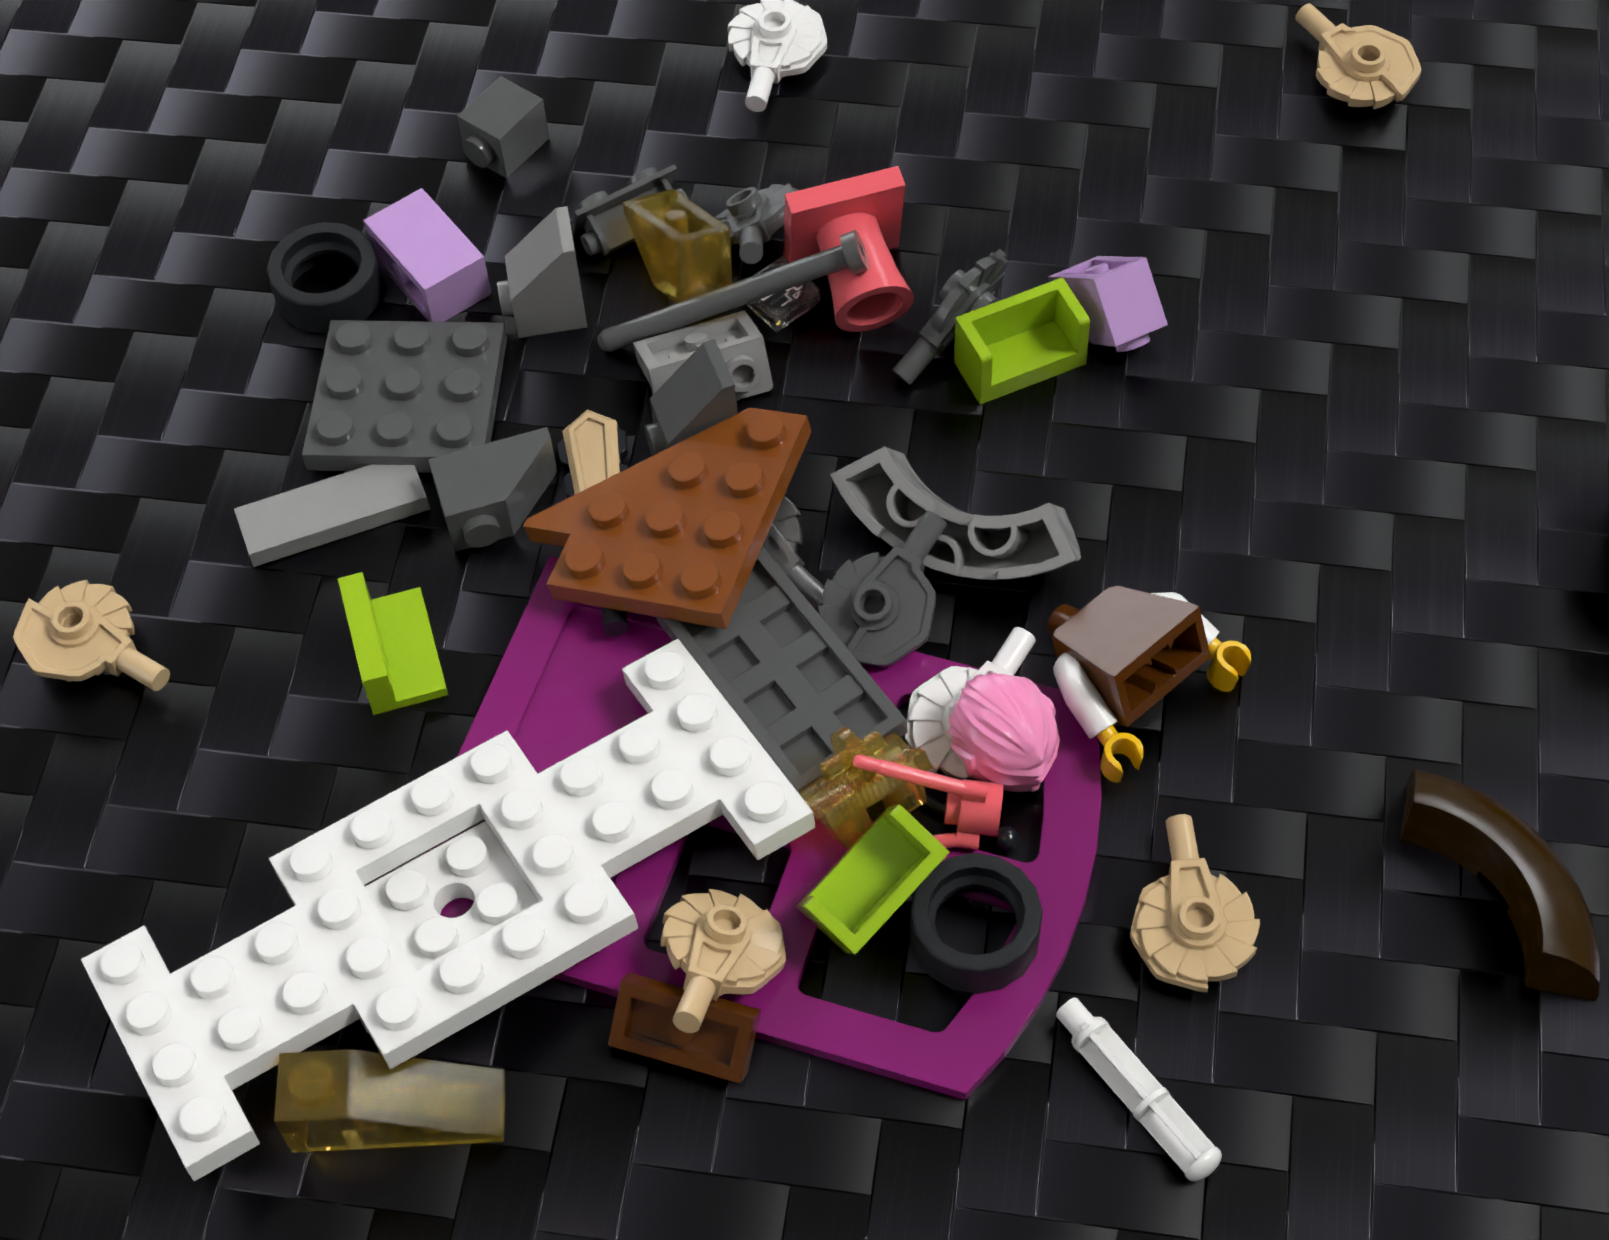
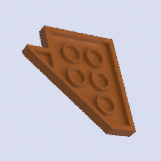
[523,407,812,629]

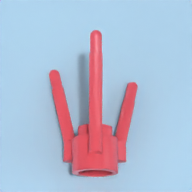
[853,755,1003,850]

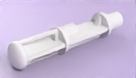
[1056,997,1222,1181]

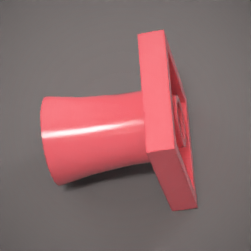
[783,166,914,332]

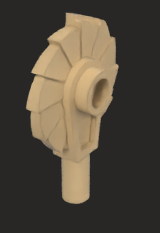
[1295,3,1422,109]
[13,580,170,691]
[1130,814,1260,993]
[661,889,786,1033]

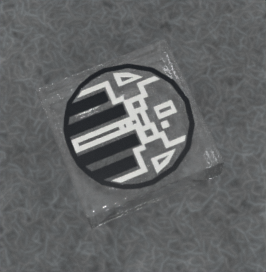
[746,256,821,332]

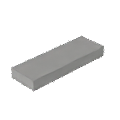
[234,464,430,567]

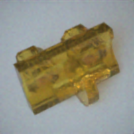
[798,727,932,848]

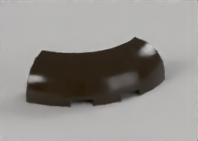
[1400,769,1600,1001]

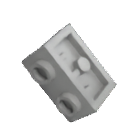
[633,310,773,401]

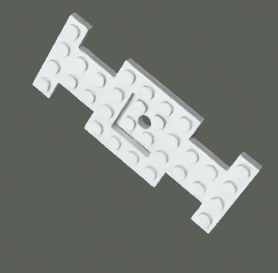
[81,639,816,1181]

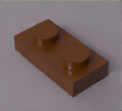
[608,972,761,1084]

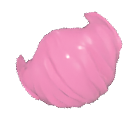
[948,672,1060,792]

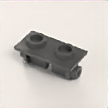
[571,164,690,257]

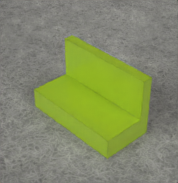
[338,572,448,715]

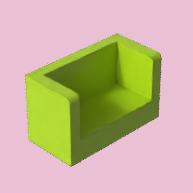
[954,277,1090,405]
[796,804,950,955]

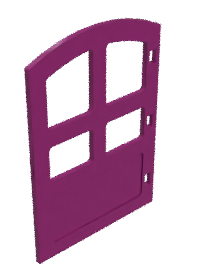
[408,556,1102,1100]

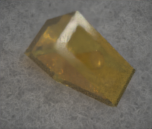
[623,189,732,303]

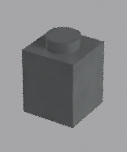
[457,76,550,178]

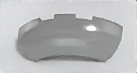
[830,446,1081,580]

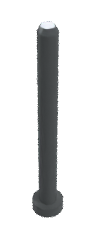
[597,230,870,352]

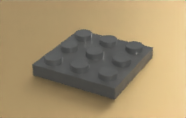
[302,320,507,473]

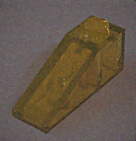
[274,1050,505,1153]

